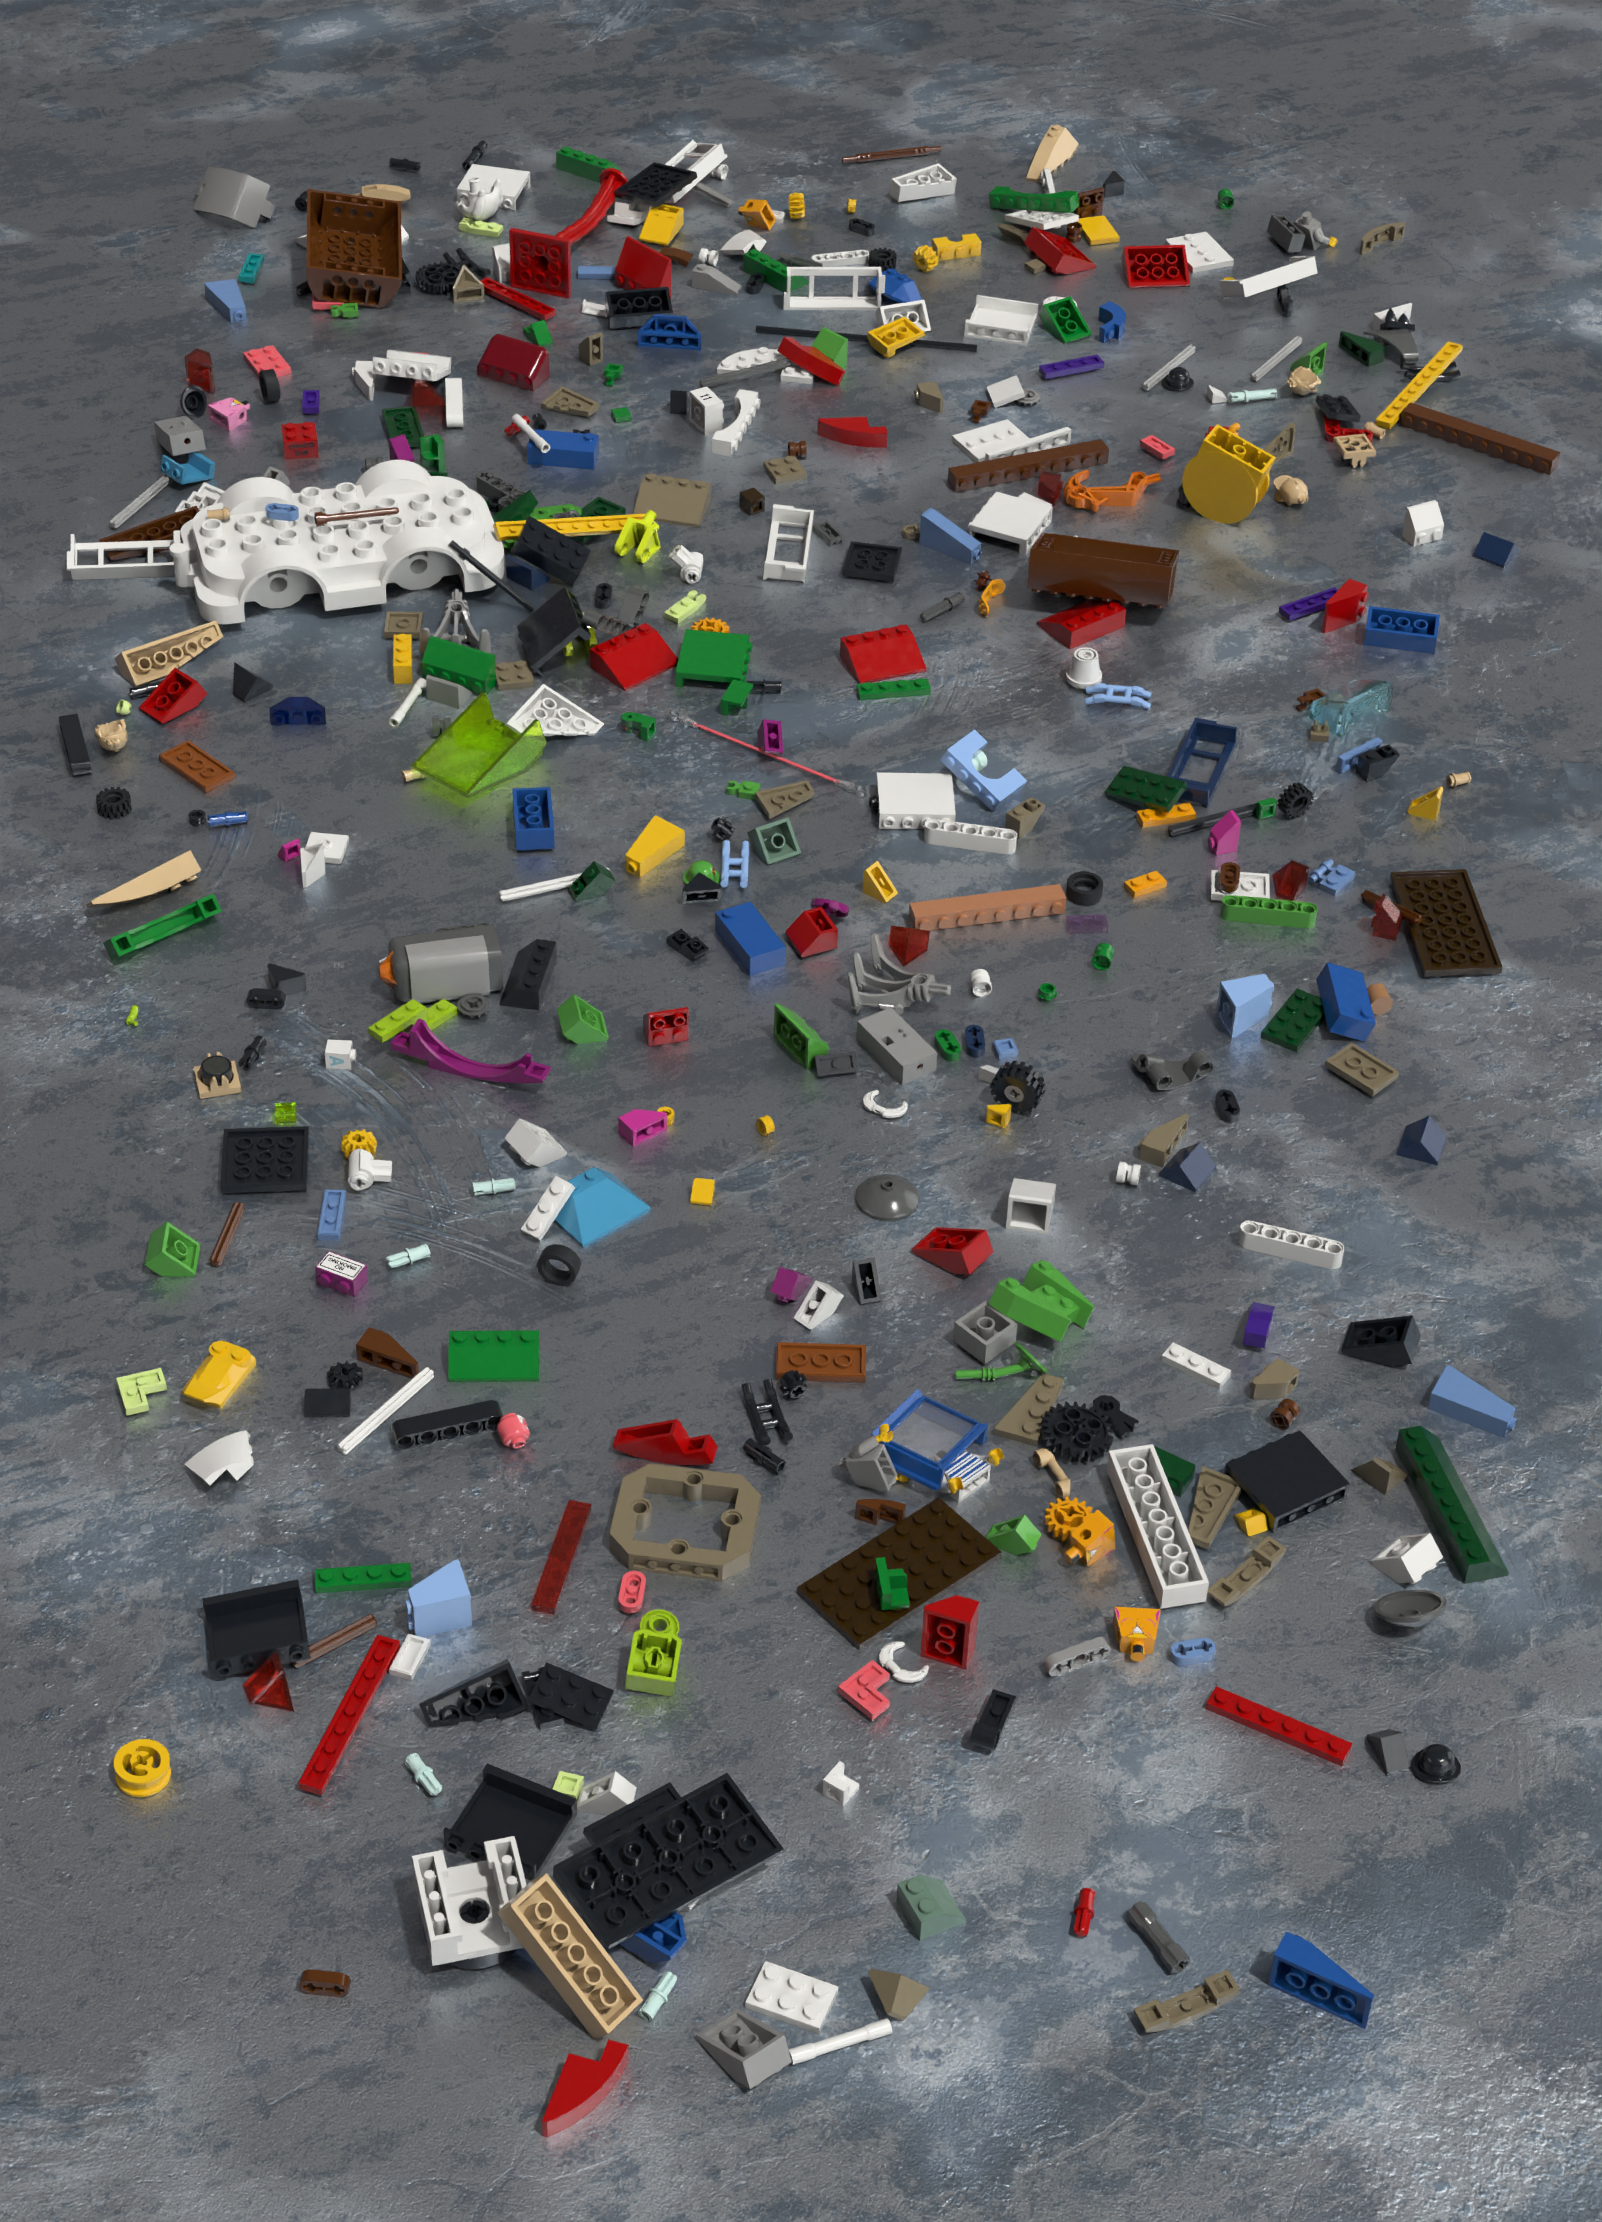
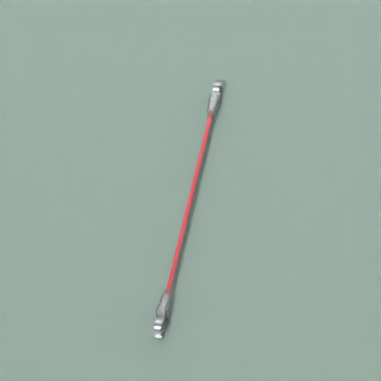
[666,711,869,797]

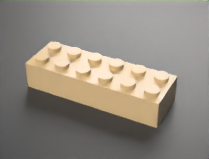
[497,1873,643,2039]

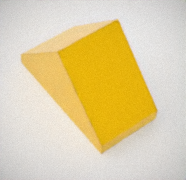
[1407,786,1443,820]
[863,861,898,903]

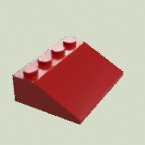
[1024,227,1097,274]
[615,236,671,298]
[1121,245,1190,288]
[1037,599,1126,649]
[590,623,679,691]
[840,624,926,684]

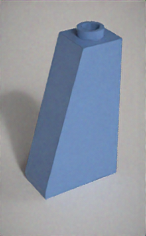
[204,279,247,323]
[919,508,982,565]
[1428,1365,1517,1438]

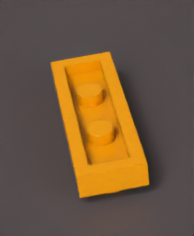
[1136,803,1196,828]

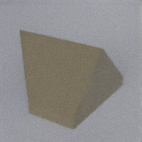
[453,264,484,304]
[1351,1457,1409,1495]
[868,1969,930,2021]

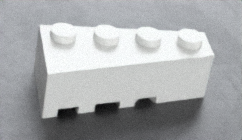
[889,163,957,202]

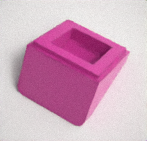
[278,839,301,862]

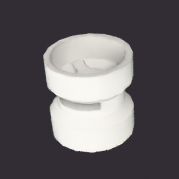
[708,164,728,180]
[699,248,719,266]
[969,969,992,997]
[1116,1161,1141,1186]

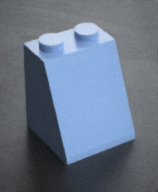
[1216,974,1274,1038]
[405,1559,472,1637]

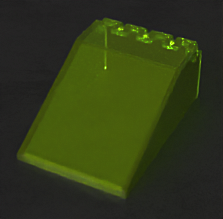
[411,692,547,798]

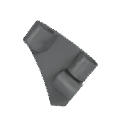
[1363,329,1419,364]
[1131,1050,1214,1090]

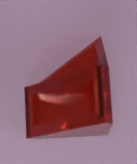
[1272,860,1309,901]
[889,926,930,967]
[243,1653,294,1712]

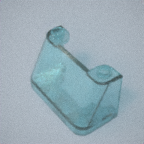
[1309,679,1394,738]

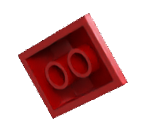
[1321,579,1369,634]
[139,668,207,724]
[911,1227,993,1275]

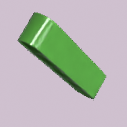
[1220,895,1318,928]

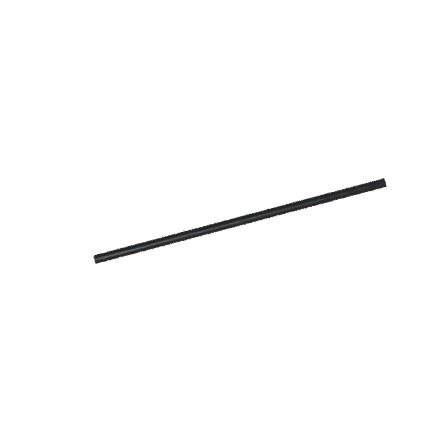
[756,326,977,351]

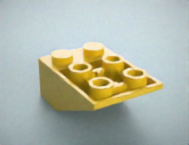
[639,204,684,246]

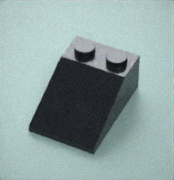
[1341,1315,1421,1366]

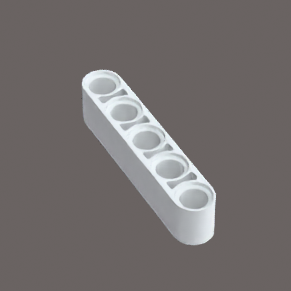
[445,378,463,428]
[924,819,1017,855]
[1238,1220,1344,1270]

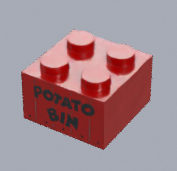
[281,422,319,460]

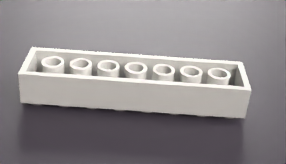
[1107,1444,1209,1609]

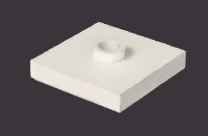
[305,832,349,864]

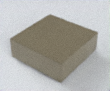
[1024,259,1046,274]

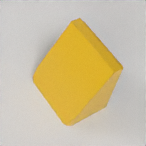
[986,1104,1012,1128]
[690,1178,715,1206]
[1234,1508,1268,1536]

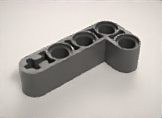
[476,471,525,511]

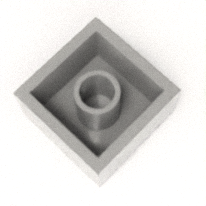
[953,1301,1017,1364]

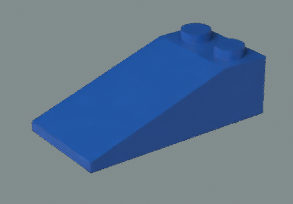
[1268,1932,1374,2030]

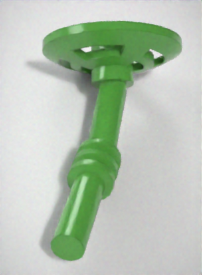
[956,1341,1048,1381]

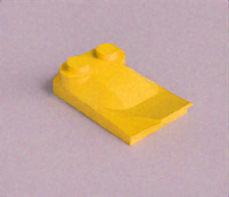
[867,317,926,357]
[181,1341,256,1409]

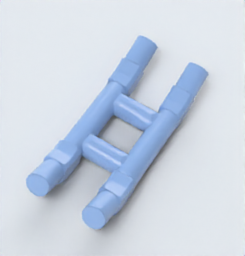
[1085,683,1152,710]
[720,840,749,888]

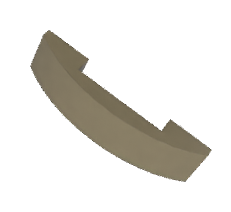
[1360,222,1406,255]
[1207,1535,1287,1607]
[1134,1969,1240,2032]

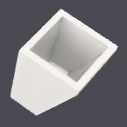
[1006,1178,1056,1234]

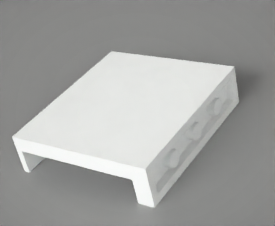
[457,164,530,211]
[964,295,1038,346]
[372,350,452,381]
[967,492,1053,555]
[876,772,956,829]

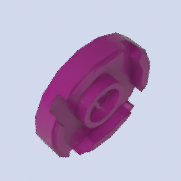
[810,898,849,917]

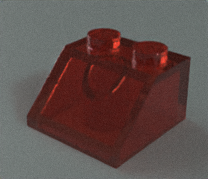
[185,348,215,395]
[412,379,446,407]

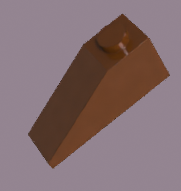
[356,1327,419,1379]

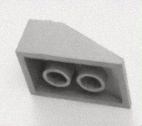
[696,2009,792,2089]

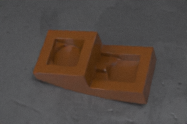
[659,247,693,267]
[855,1499,906,1526]

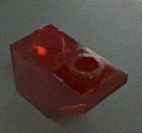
[1037,471,1064,506]
[1371,894,1403,941]

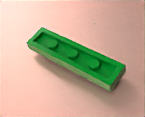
[856,678,931,700]
[315,1563,412,1594]

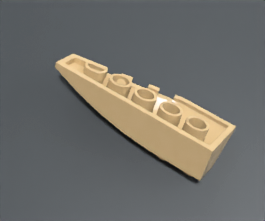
[1026,125,1078,183]
[115,620,223,687]
[86,850,202,908]

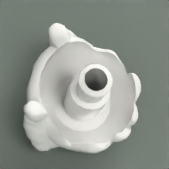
[455,178,503,221]

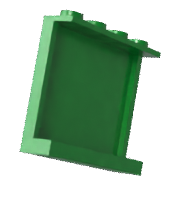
[676,629,753,687]

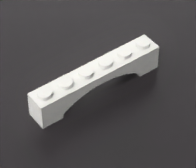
[712,389,760,456]

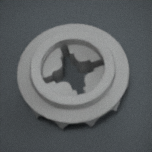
[1015,389,1040,406]

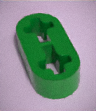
[934,1029,961,1062]

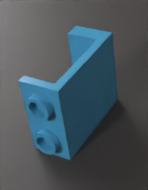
[160,451,216,485]

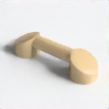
[1033,1448,1071,1500]

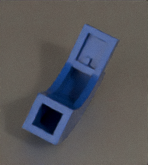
[1098,301,1126,343]

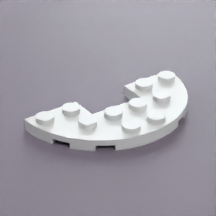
[717,347,813,384]

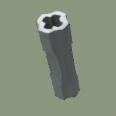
[1127,1901,1190,1974]

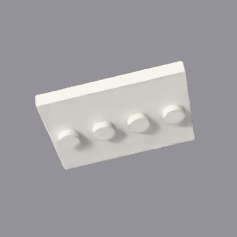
[1005,210,1079,230]
[1165,232,1234,273]
[952,419,1030,463]

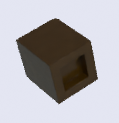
[739,488,765,516]

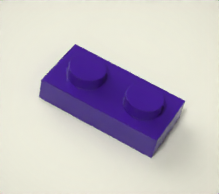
[302,390,320,414]

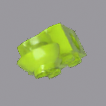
[624,1609,682,1697]

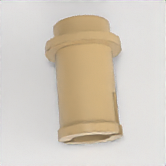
[1364,422,1386,439]
[207,507,230,521]
[402,765,427,783]
[1446,772,1471,788]

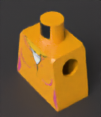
[738,199,776,231]
[1063,1510,1116,1566]
[1113,1607,1160,1661]

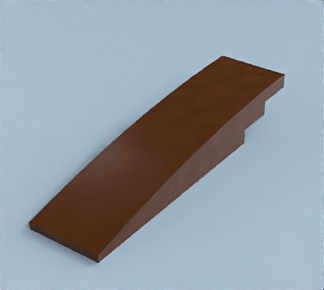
[99,506,199,560]

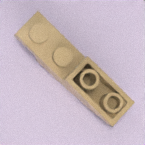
[353,184,411,202]

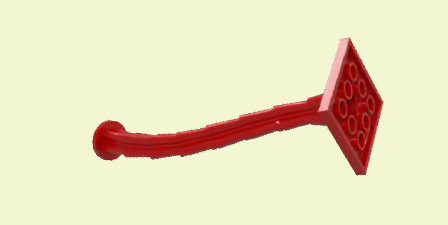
[509,168,628,299]

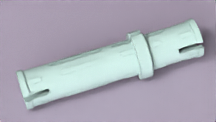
[1228,388,1277,403]

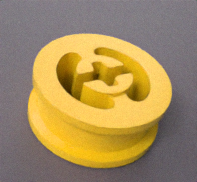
[114,1739,171,1797]

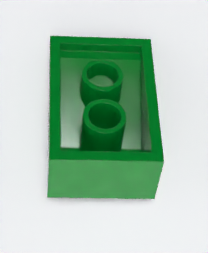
[1039,296,1092,344]

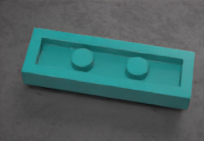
[238,253,265,284]

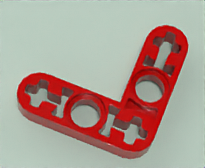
[1323,414,1373,443]

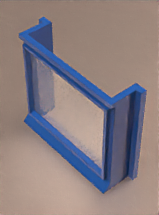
[871,1389,988,1491]

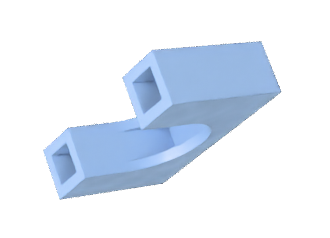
[940,729,1027,812]

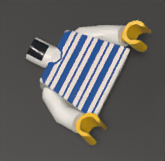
[934,1448,1005,1503]

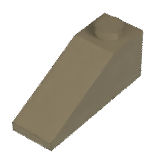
[1138,1114,1189,1168]

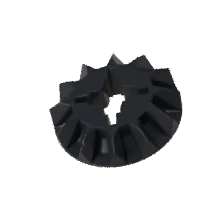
[327,1361,363,1389]

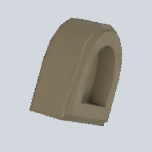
[902,524,920,540]

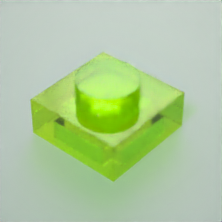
[275,1102,297,1124]

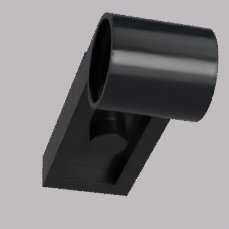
[970,1689,1016,1751]

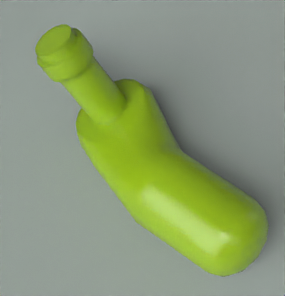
[126,1005,139,1026]

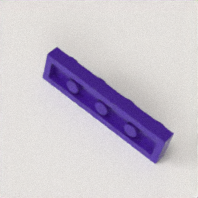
[1039,355,1104,379]
[1279,587,1338,621]

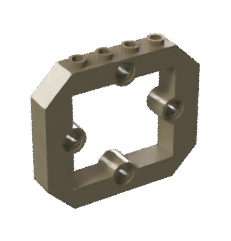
[609,1463,761,1581]

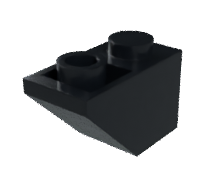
[1356,744,1400,782]

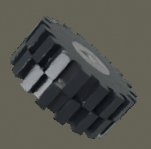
[990,1061,1046,1115]

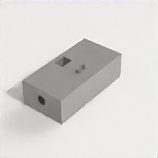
[154,416,206,456]
[856,1007,937,1085]

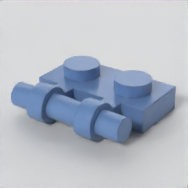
[1308,859,1356,896]

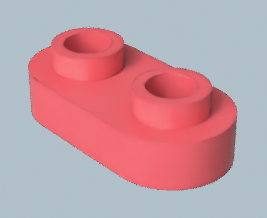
[618,1571,646,1614]

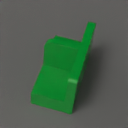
[419,434,445,472]
[721,680,753,716]
[875,1557,910,1610]

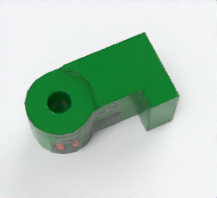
[621,712,656,742]

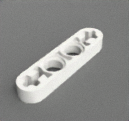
[811,250,869,267]

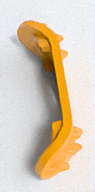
[978,579,1006,616]

